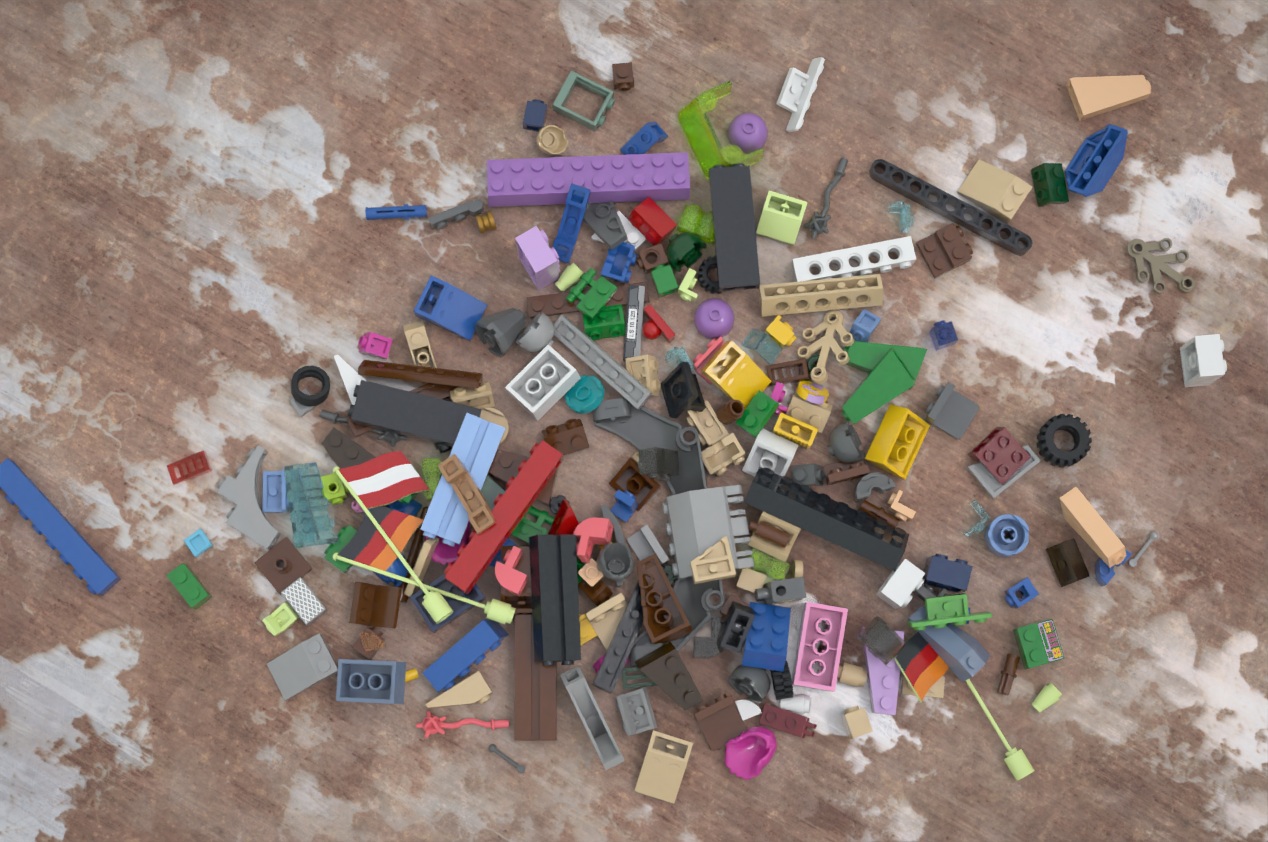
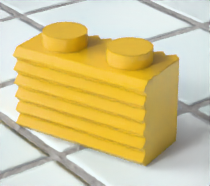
[772,413,818,449]

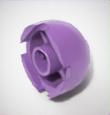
[728,113,768,154]
[694,298,735,339]

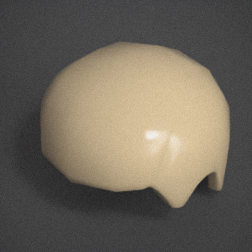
[536,125,569,155]

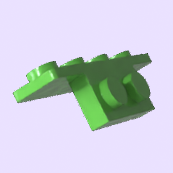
[907,593,992,630]

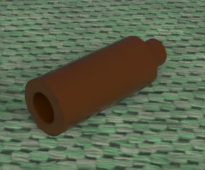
[749,521,791,549]

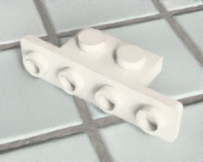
[776,57,825,132]

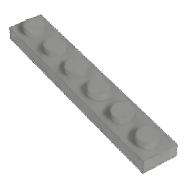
[554,315,652,409]

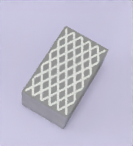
[281,577,328,626]

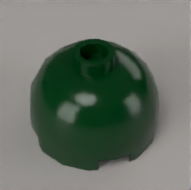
[666,232,707,272]

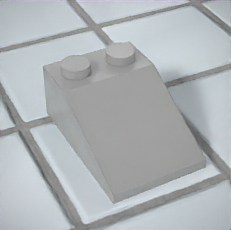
[267,633,338,701]

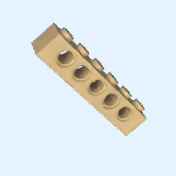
[759,274,883,317]

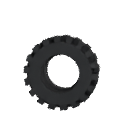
[1036,414,1092,468]

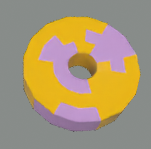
[796,380,829,404]

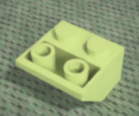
[756,191,807,245]

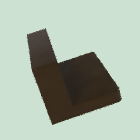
[1046,538,1090,587]

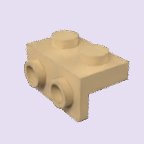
[450,382,495,409]
[786,390,833,433]
[685,401,729,447]

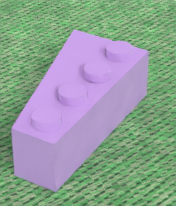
[860,627,904,716]

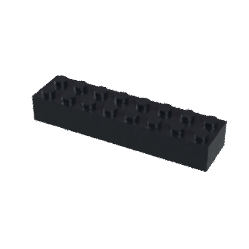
[744,467,909,571]

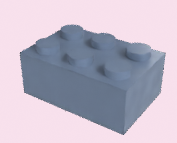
[336,659,406,704]

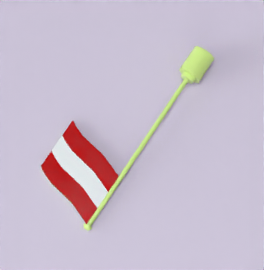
[333,451,454,624]

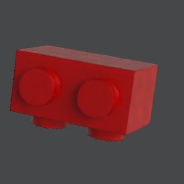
[628,197,677,246]

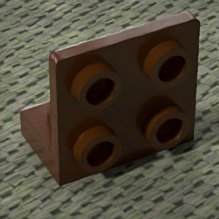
[349,582,402,629]

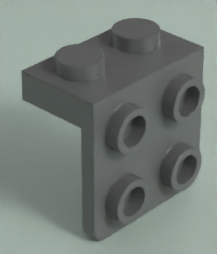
[925,382,979,439]

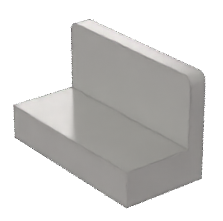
[627,525,669,566]

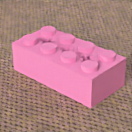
[792,602,848,692]

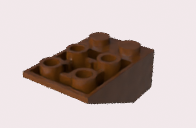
[501,546,532,613]

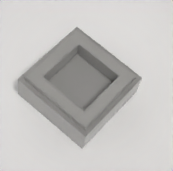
[289,388,318,417]

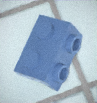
[263,469,292,513]

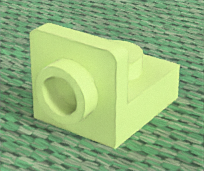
[678,268,698,302]

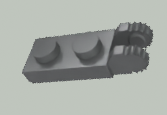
[429,199,484,230]

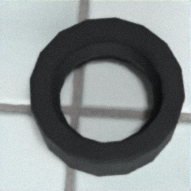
[291,365,330,406]

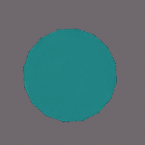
[565,375,605,414]

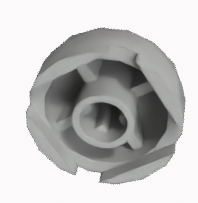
[515,312,555,352]

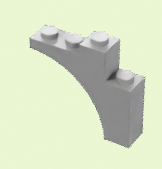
[217,445,281,550]
[560,666,625,770]

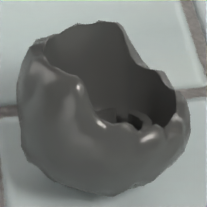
[597,543,633,581]

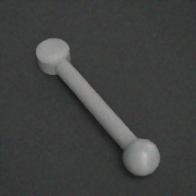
[1128,532,1158,567]

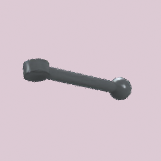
[489,744,525,773]

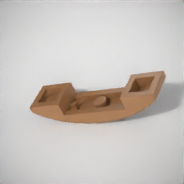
[437,454,496,534]

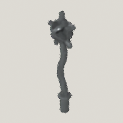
[803,158,848,239]
[320,410,408,447]

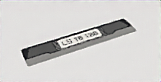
[623,285,645,362]

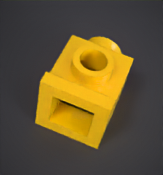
[764,315,797,349]

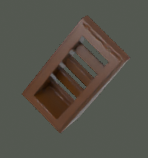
[766,358,811,386]

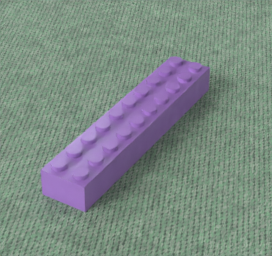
[487,152,690,207]

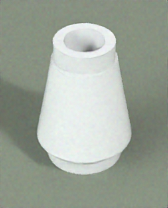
[780,694,811,714]

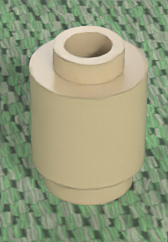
[837,662,868,688]

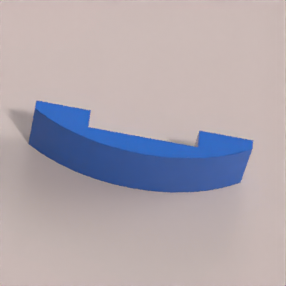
[553,183,591,263]

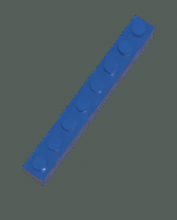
[0,458,121,596]

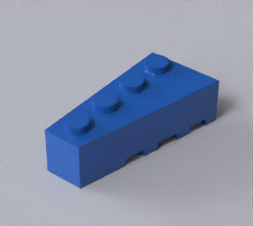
[423,618,509,692]

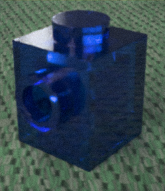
[929,320,958,351]

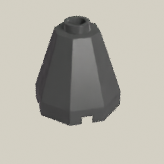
[475,308,526,358]

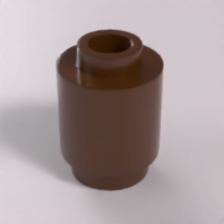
[716,399,744,425]

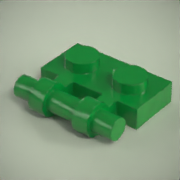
[565,268,617,320]
[511,505,555,544]

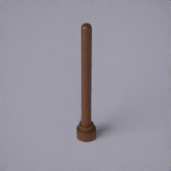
[399,506,429,603]

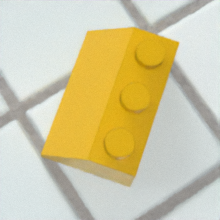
[865,404,930,480]

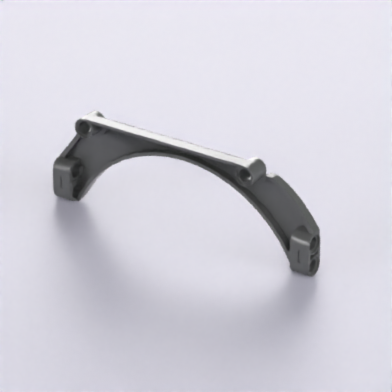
[592,398,724,667]

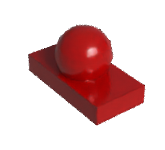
[642,305,675,343]

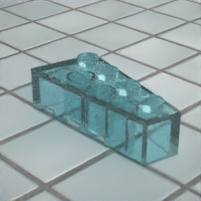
[284,462,340,548]

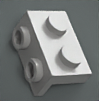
[616,688,658,736]

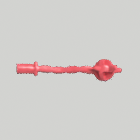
[416,711,509,738]

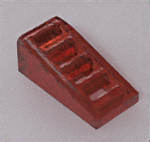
[167,450,212,485]

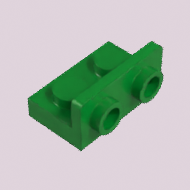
[582,304,626,340]

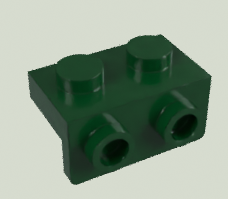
[1031,163,1069,207]

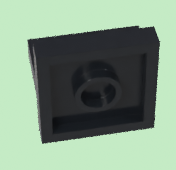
[661,361,706,419]

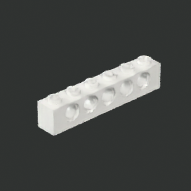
[791,236,916,282]

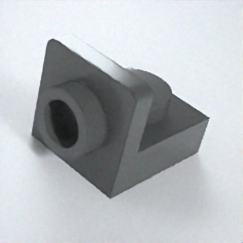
[913,585,947,602]

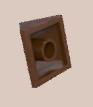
[609,458,660,511]

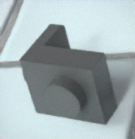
[792,464,825,486]

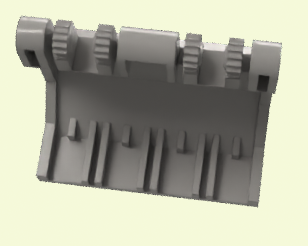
[662,485,755,581]

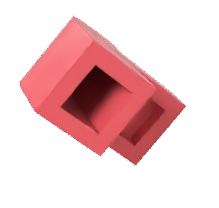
[573,517,614,563]
[495,546,529,597]

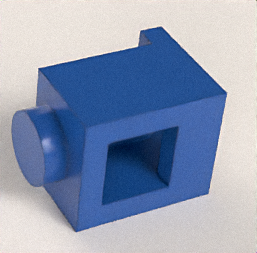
[1004,577,1039,609]

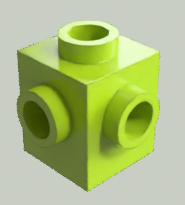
[319,473,350,505]

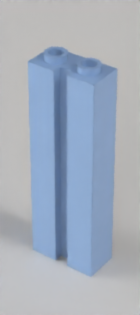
[421,413,505,547]

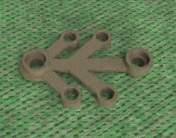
[1127,238,1195,294]

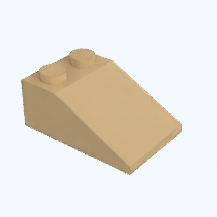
[957,160,1032,224]

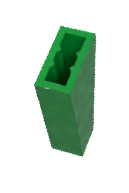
[842,341,927,390]
[841,347,916,424]

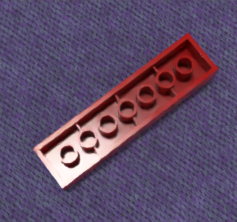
[444,440,564,595]

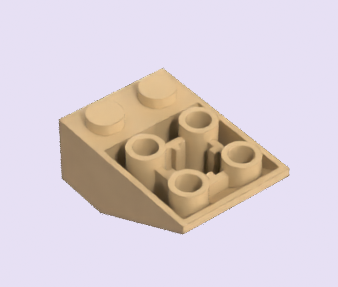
[635,730,693,804]

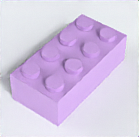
[515,226,560,291]

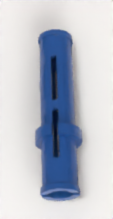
[365,204,427,220]

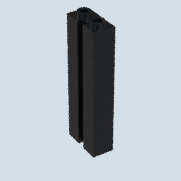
[709,163,760,292]
[348,380,482,448]
[529,535,581,666]

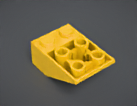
[700,341,772,410]

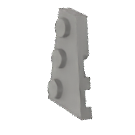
[967,445,1041,499]

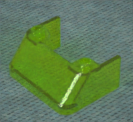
[678,80,764,180]

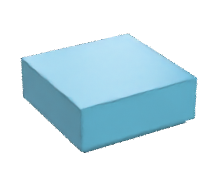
[184,528,213,558]

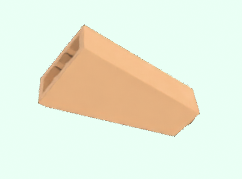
[1066,75,1151,121]
[1059,487,1126,568]

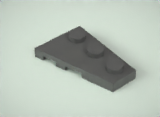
[583,201,628,250]

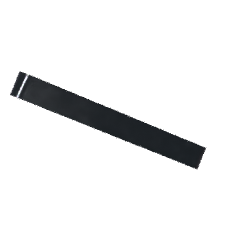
[869,159,1033,256]

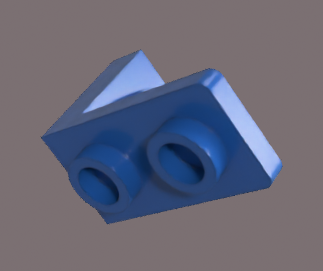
[621,121,668,155]

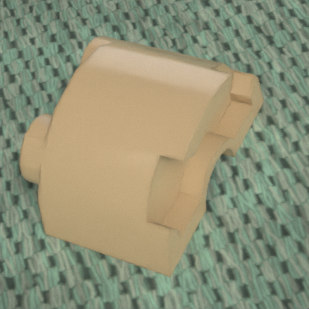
[701,433,746,476]

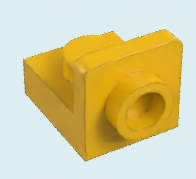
[579,613,597,646]

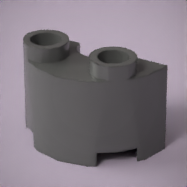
[854,472,896,502]

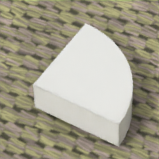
[735,700,762,720]

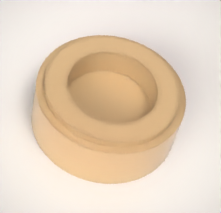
[791,560,803,578]

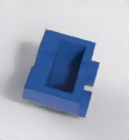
[601,242,638,283]
[1094,550,1132,587]

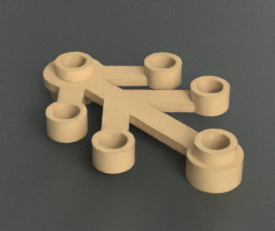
[797,310,854,385]

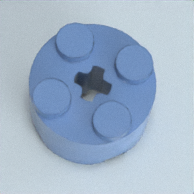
[984,514,1029,558]

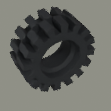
[698,255,725,294]
[770,660,794,700]

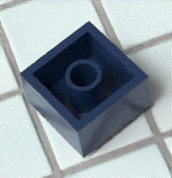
[923,553,973,594]

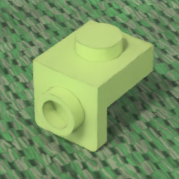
[262,601,300,636]

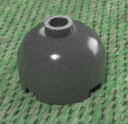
[827,421,865,463]
[728,664,770,703]

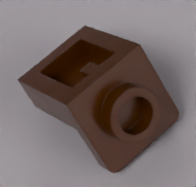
[612,62,634,91]
[578,579,613,607]

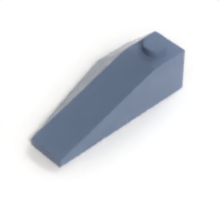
[908,605,990,682]

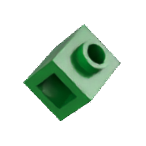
[651,264,679,298]

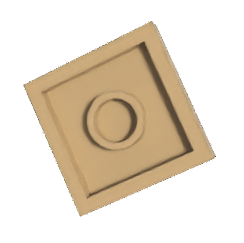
[748,511,801,562]

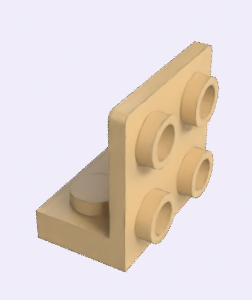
[586,593,641,650]

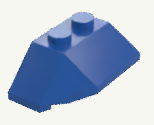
[1065,124,1128,197]

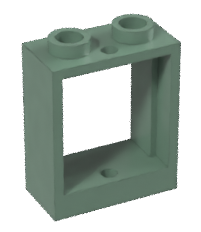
[553,71,615,132]

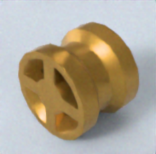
[476,211,497,234]

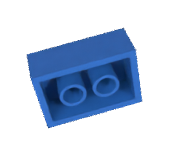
[742,602,791,672]

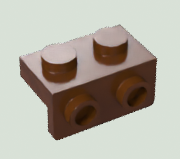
[542,419,589,456]

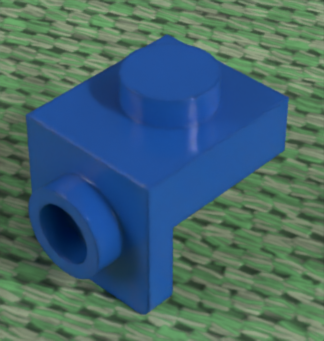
[610,489,638,522]

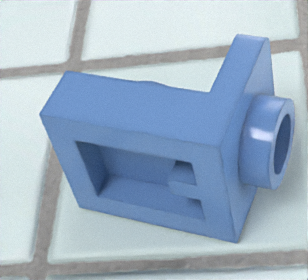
[850,309,881,342]

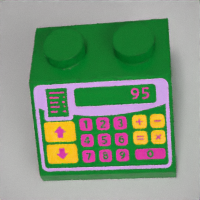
[1013,619,1065,670]

